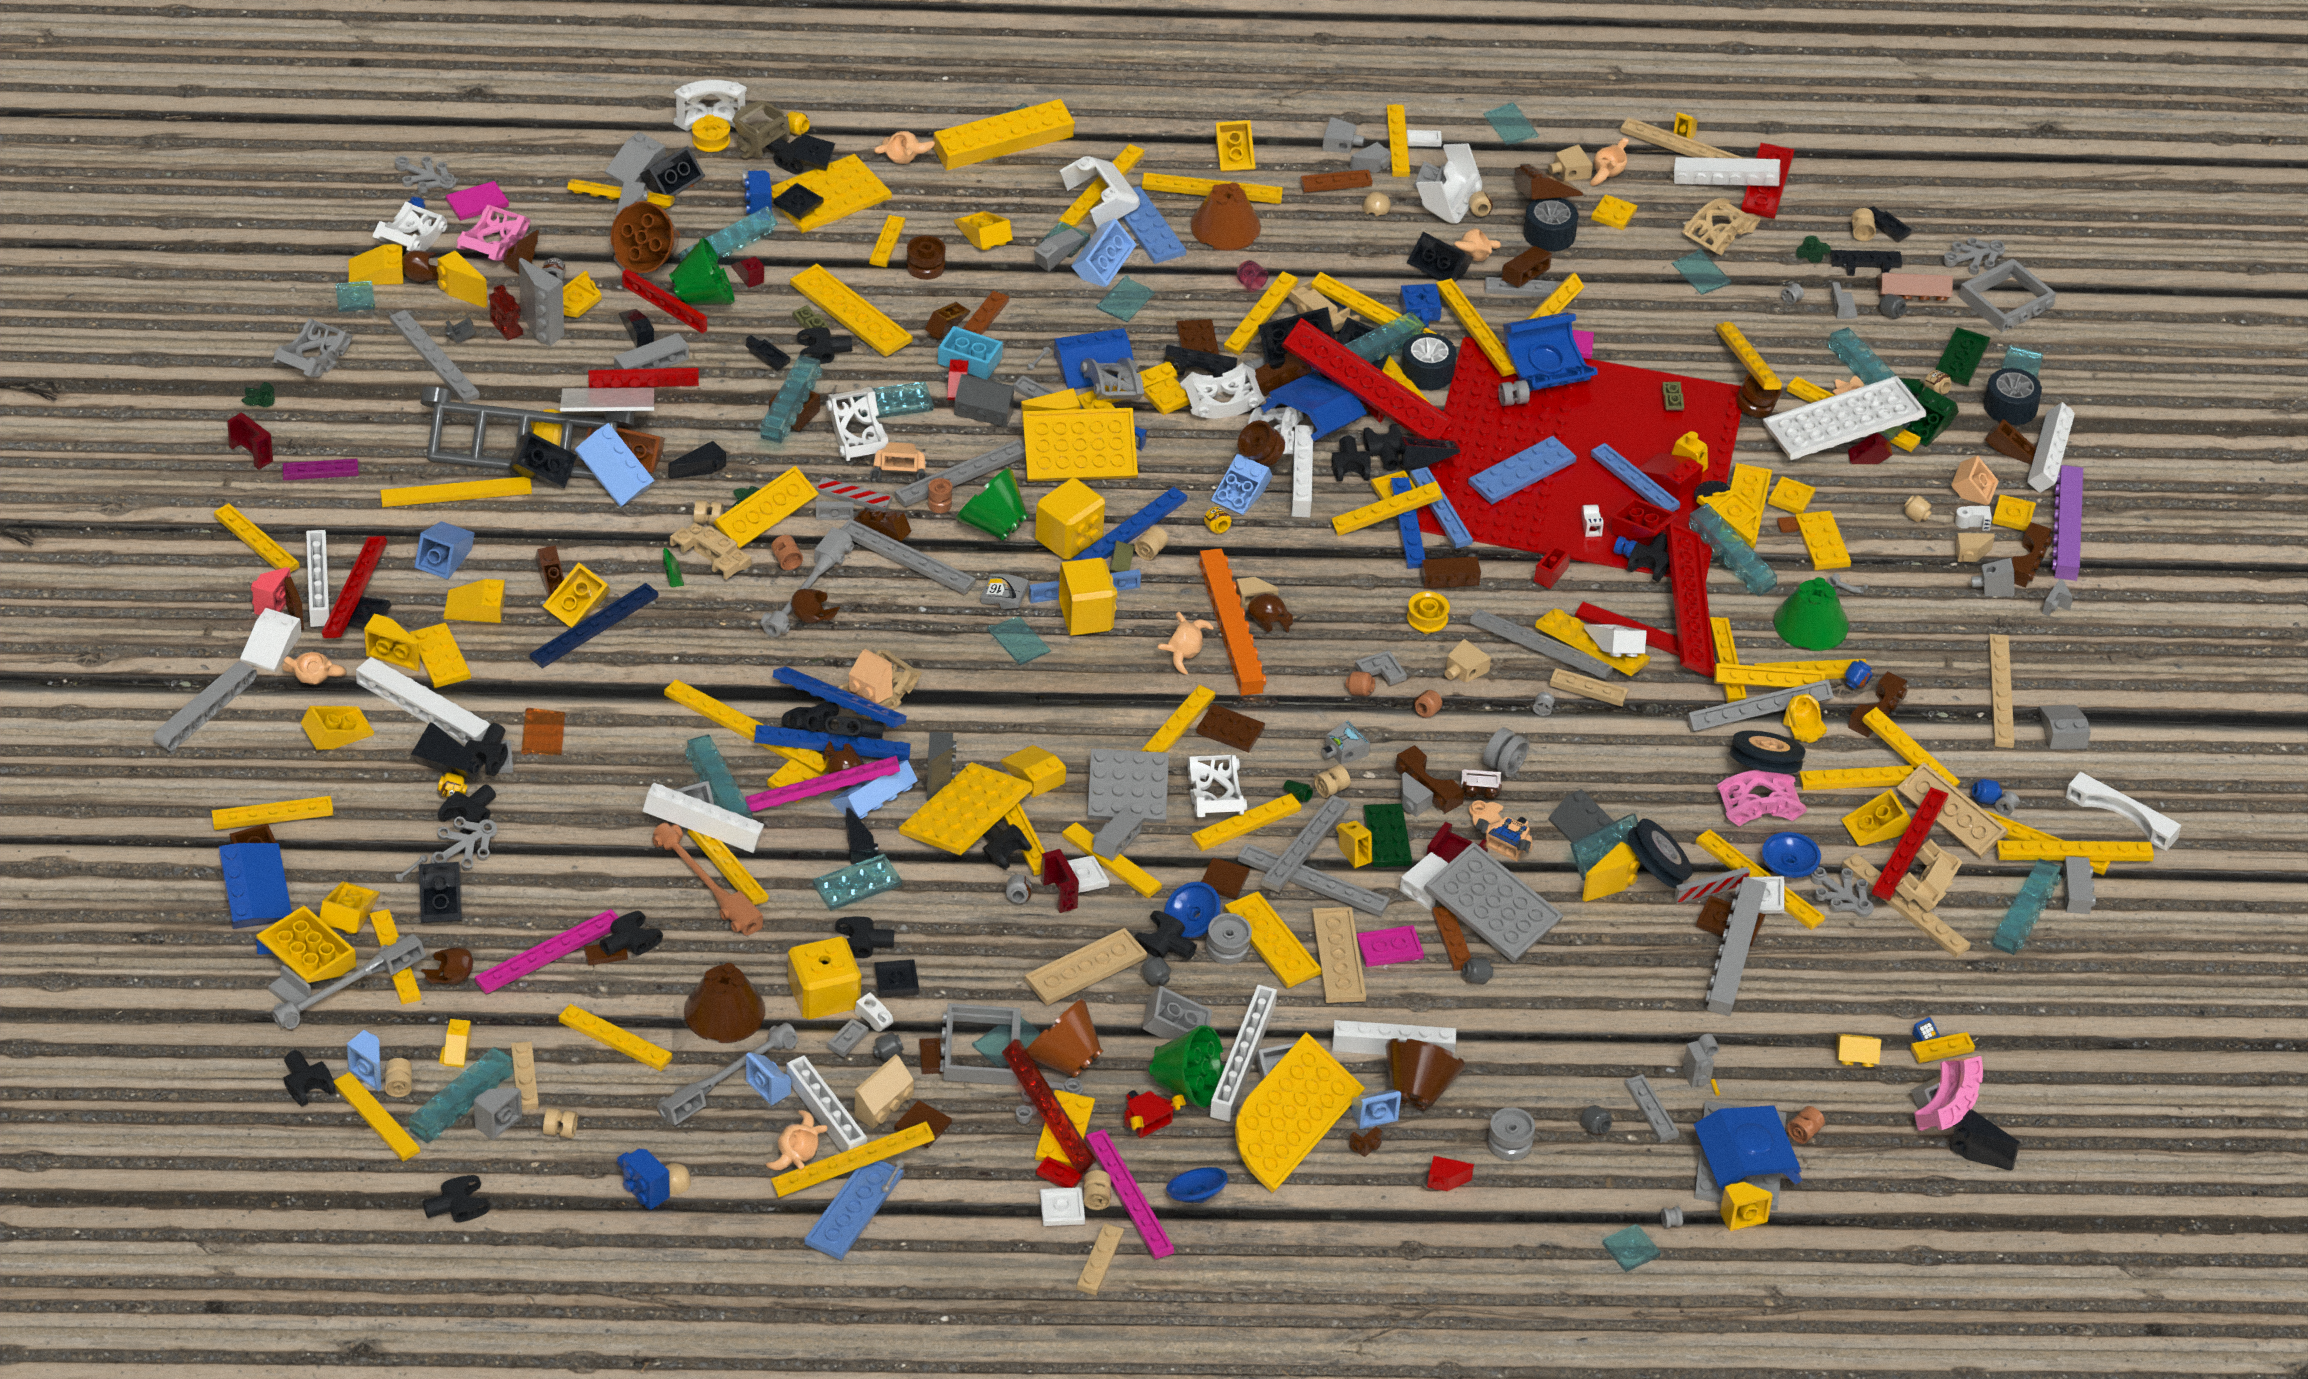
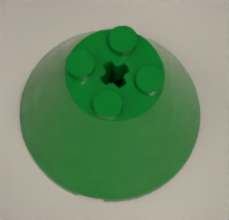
[669,238,735,305]
[956,468,1030,541]
[1774,577,1849,651]
[1149,1025,1225,1108]

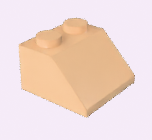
[1951,455,1999,505]
[849,649,893,703]

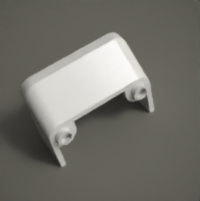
[1416,144,1482,224]
[1059,156,1140,229]

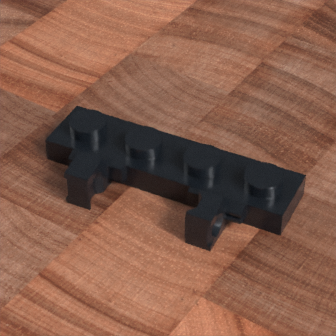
[1830,250,1902,276]
[1164,345,1237,378]

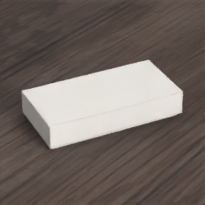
[1406,130,1442,147]

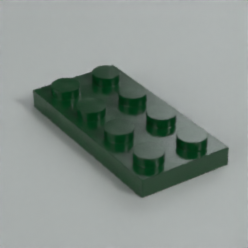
[1935,327,1991,386]
[1363,803,1412,867]

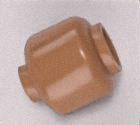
[1346,671,1375,697]
[1414,690,1442,718]

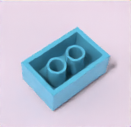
[938,326,1003,380]

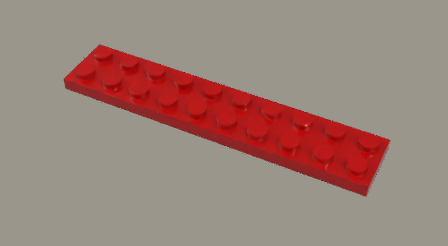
[1282,318,1453,439]
[1666,522,1715,678]

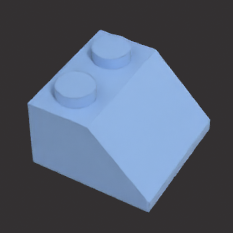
[347,1030,381,1091]
[746,1052,792,1106]
[1351,1089,1401,1129]

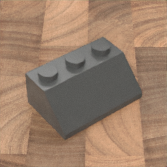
[954,374,1014,427]
[927,732,957,801]
[1549,789,1618,856]

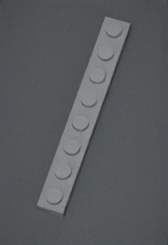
[389,310,480,403]
[895,439,1025,507]
[840,519,975,594]
[1470,609,1614,679]
[1687,679,1834,732]
[1261,795,1350,892]
[1238,843,1390,916]

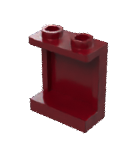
[227,412,273,470]
[1426,821,1488,863]
[1040,849,1079,913]

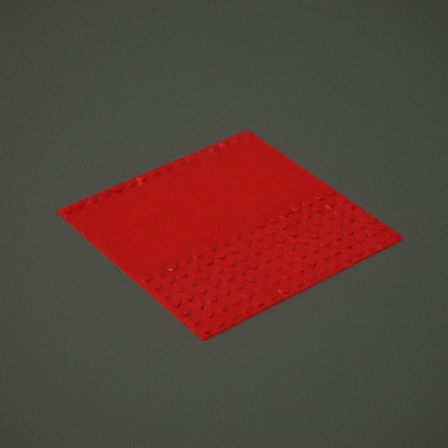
[1416,337,1742,581]

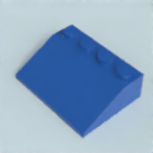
[1054,328,1137,389]
[219,843,292,929]

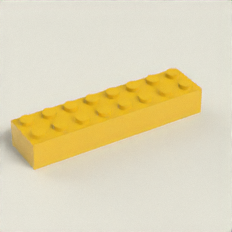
[933,99,1075,171]

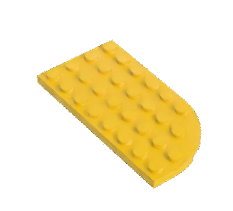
[1235,1032,1366,1193]

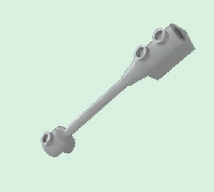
[761,527,854,637]
[271,933,426,1029]
[657,1022,798,1126]

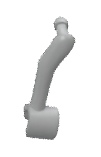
[1827,573,1868,594]

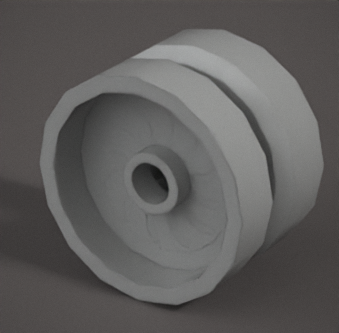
[1483,727,1530,777]
[1206,913,1252,965]
[1488,1107,1535,1161]

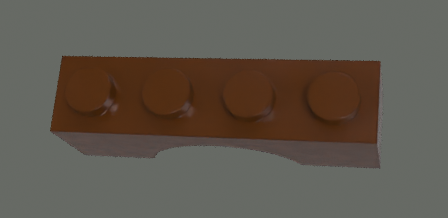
[2012,522,2053,588]
[1848,671,1908,738]
[1395,745,1465,814]

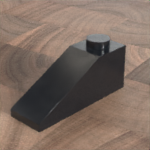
[619,309,654,348]
[668,441,726,479]
[846,808,878,865]

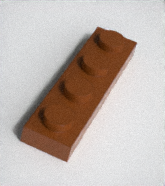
[1300,169,1373,192]
[962,291,1009,335]
[1432,906,1471,971]

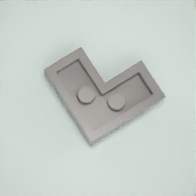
[1355,650,1407,685]

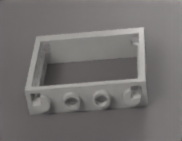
[1959,259,2056,332]
[940,1003,1021,1085]

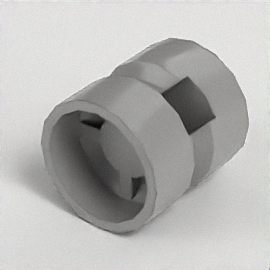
[1498,380,1530,406]

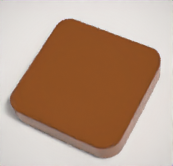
[1777,517,1799,533]

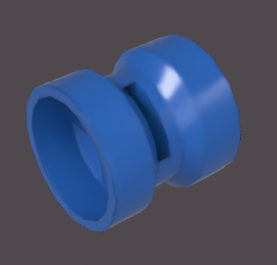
[1614,536,1638,558]

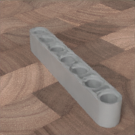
[153,661,257,751]

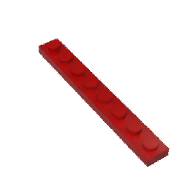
[321,536,387,638]
[1872,787,1949,901]

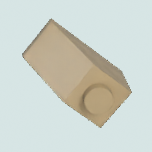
[1955,533,1995,562]
[1236,577,1278,608]

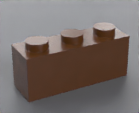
[1502,246,1552,287]
[1421,557,1481,589]

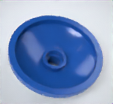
[1762,832,1821,878]
[1164,882,1221,938]
[1166,1167,1228,1203]

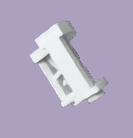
[674,80,747,131]
[372,201,447,251]
[1180,363,1265,419]
[826,387,888,461]
[1248,406,1303,455]
[1187,754,1247,817]

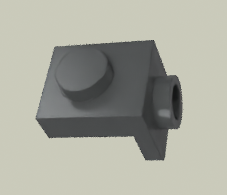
[446,318,476,343]

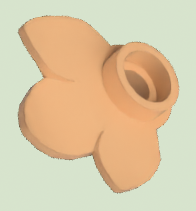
[1833,376,1864,395]
[1469,800,1503,826]

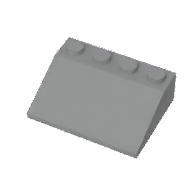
[519,258,564,346]

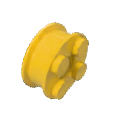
[692,114,731,152]
[1407,591,1450,634]

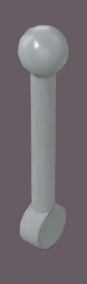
[1027,347,1050,370]
[395,855,428,882]
[881,1160,904,1192]

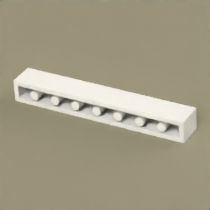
[356,657,491,745]
[1210,985,1277,1122]

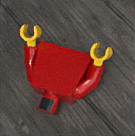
[1124,1090,1186,1139]

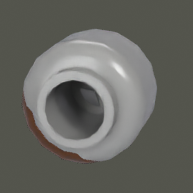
[542,258,566,280]
[1006,874,1032,904]

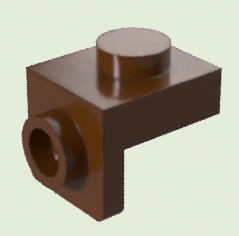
[1349,1127,1382,1157]

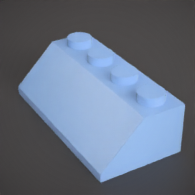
[1071,218,1137,287]
[575,423,655,508]
[830,760,918,819]

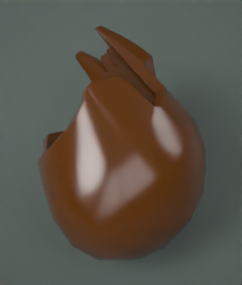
[402,250,438,282]
[791,589,840,624]
[1248,593,1293,633]
[822,741,864,774]
[421,947,474,985]

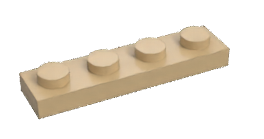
[1550,668,1629,706]
[511,1041,539,1110]
[1077,1223,1124,1296]

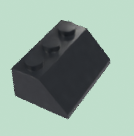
[639,146,705,196]
[1407,231,1473,282]

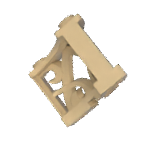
[1682,198,1761,256]
[838,650,922,720]

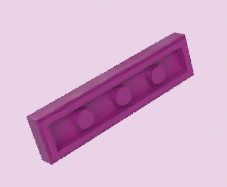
[282,458,359,480]

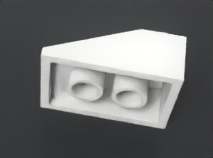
[240,608,302,672]
[1584,624,1646,657]

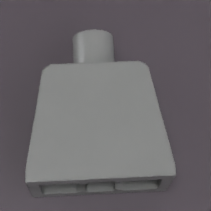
[1322,117,1365,153]
[1971,558,2015,596]

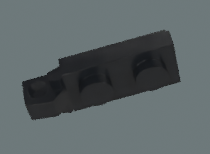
[1869,206,1911,242]
[746,335,790,371]

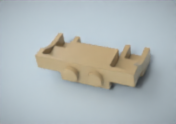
[1287,279,1360,332]
[670,523,751,580]
[1895,839,1962,912]

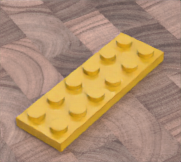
[1718,463,1772,548]
[713,466,819,550]
[1535,608,1651,676]
[1224,891,1322,989]

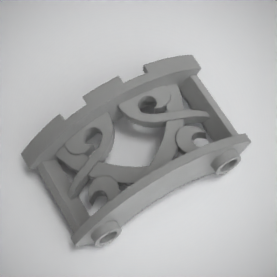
[273,318,353,377]
[1080,358,1144,400]

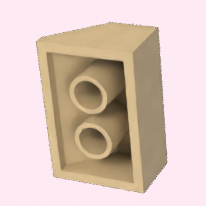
[855,1054,914,1129]

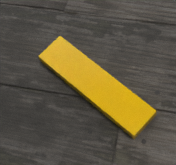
[869,215,906,267]

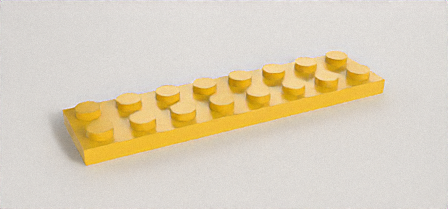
[790,264,913,357]

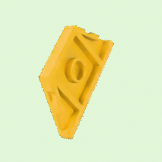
[563,270,602,318]
[1696,489,1761,544]

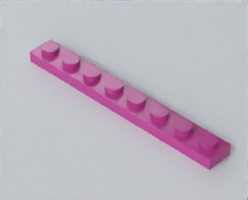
[745,756,900,812]
[475,909,619,994]
[1085,1129,1174,1260]

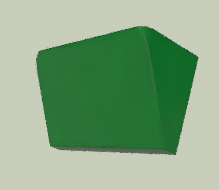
[663,548,684,588]

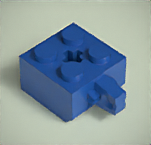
[745,170,772,221]
[1399,284,1442,328]
[617,1149,670,1210]

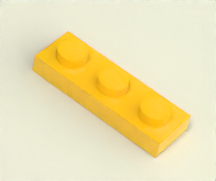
[1911,1032,1975,1064]

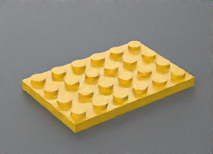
[771,154,892,233]
[1022,408,1138,482]
[899,762,1033,855]

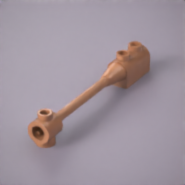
[652,823,763,935]

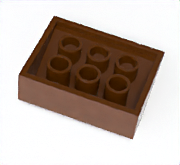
[1515,164,1583,199]

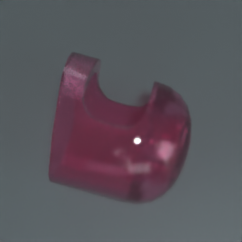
[1236,260,1268,292]

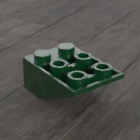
[1899,387,1959,447]

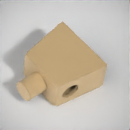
[1548,145,1593,181]
[1444,639,1491,682]

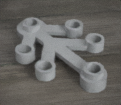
[395,156,456,193]
[1943,238,2005,275]
[430,816,497,871]
[1810,867,1874,918]
[1015,1078,1083,1124]

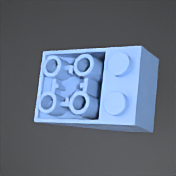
[1211,454,1273,515]

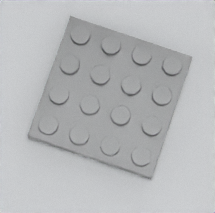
[1088,749,1169,823]

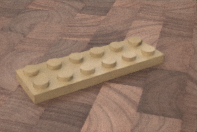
[1897,762,2008,858]
[1312,907,1366,1003]
[1025,928,1147,1006]

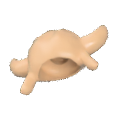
[874,131,935,164]
[1590,138,1629,186]
[1454,228,1501,261]
[1157,612,1214,675]
[282,652,347,685]
[766,1110,827,1170]

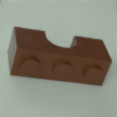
[1255,352,1312,396]

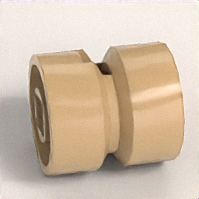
[1851,208,1876,241]
[694,500,723,526]
[1134,526,1168,560]
[1314,764,1351,798]
[385,1058,412,1097]
[543,1108,578,1139]
[1084,1170,1111,1210]

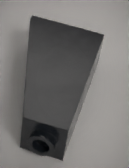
[411,722,483,781]

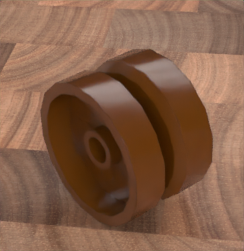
[906,235,946,280]
[1736,373,1782,418]
[1237,420,1285,467]

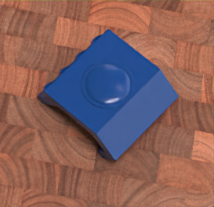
[1503,312,1598,391]
[1261,373,1367,441]
[1694,1105,1803,1191]

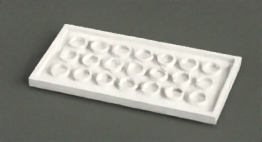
[1763,376,1926,460]

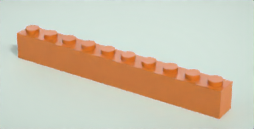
[1199,548,1266,696]

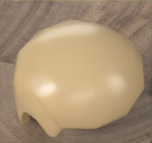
[1362,192,1391,217]
[665,1163,691,1195]

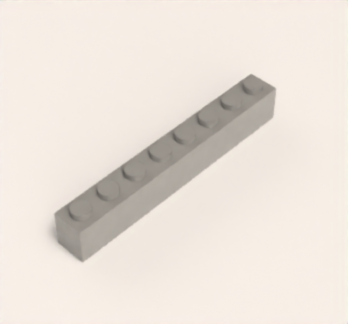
[1705,877,1767,1017]

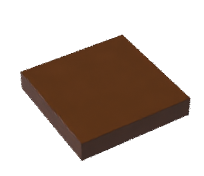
[284,577,304,630]
[1201,857,1250,900]
[894,1100,952,1149]

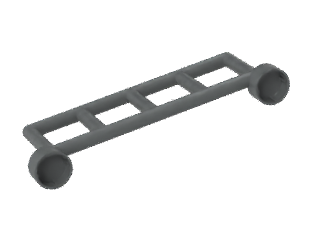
[420,387,635,479]

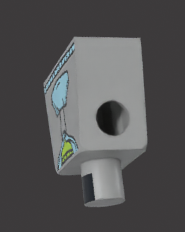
[1321,720,1370,764]

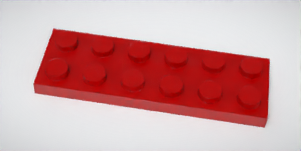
[1741,142,1795,219]

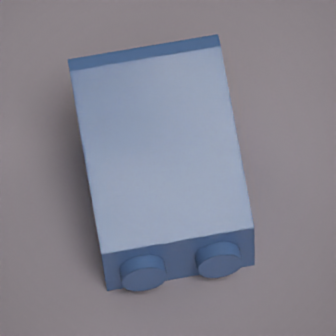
[414,521,475,579]

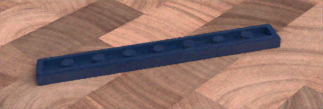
[530,583,659,669]

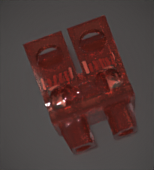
[489,285,523,341]

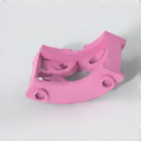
[457,205,531,261]
[1717,770,1807,827]
[1914,1056,1983,1131]

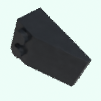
[508,431,577,489]
[1398,437,1460,470]
[419,862,462,923]
[1950,1109,2020,1171]

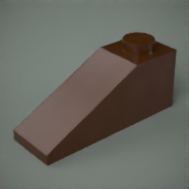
[925,302,971,339]
[1984,419,2037,465]

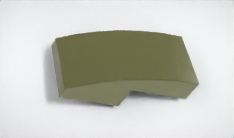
[792,305,829,329]
[1662,382,1684,410]
[1109,540,1134,573]

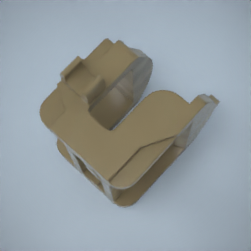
[732,100,790,159]

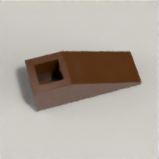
[503,230,539,275]
[853,509,912,541]
[535,545,564,597]

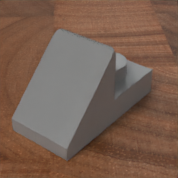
[2042,579,2073,616]

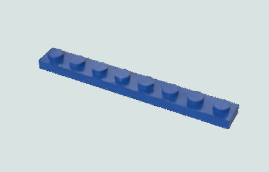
[1073,487,1187,561]
[773,666,907,728]
[754,725,911,761]

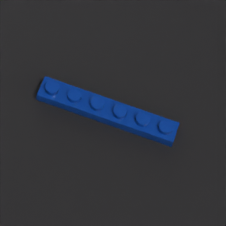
[1390,477,1425,569]

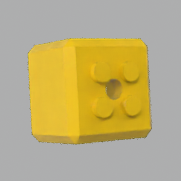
[1035,477,1105,560]
[1058,557,1117,636]
[788,936,861,1020]

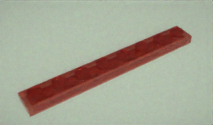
[1002,1039,1096,1174]

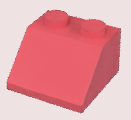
[251,567,291,615]

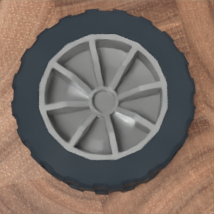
[1523,197,1579,252]
[1984,368,2042,425]

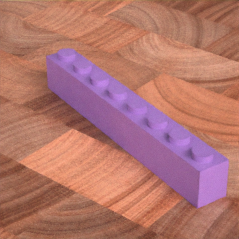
[2052,465,2083,581]

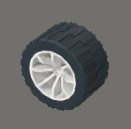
[1401,333,1457,390]

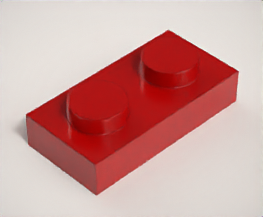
[1036,1156,1083,1188]

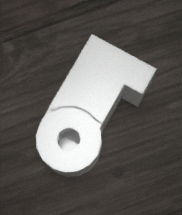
[1582,505,1604,537]
[1955,506,1992,531]
[855,993,893,1032]

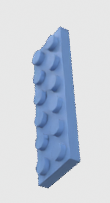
[1121,186,1186,264]
[1468,436,1577,504]
[805,1160,903,1260]

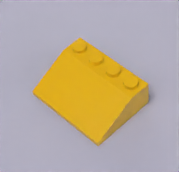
[256,905,356,983]

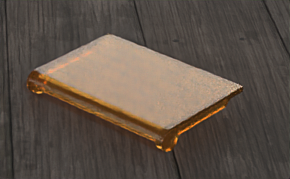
[521,708,565,756]

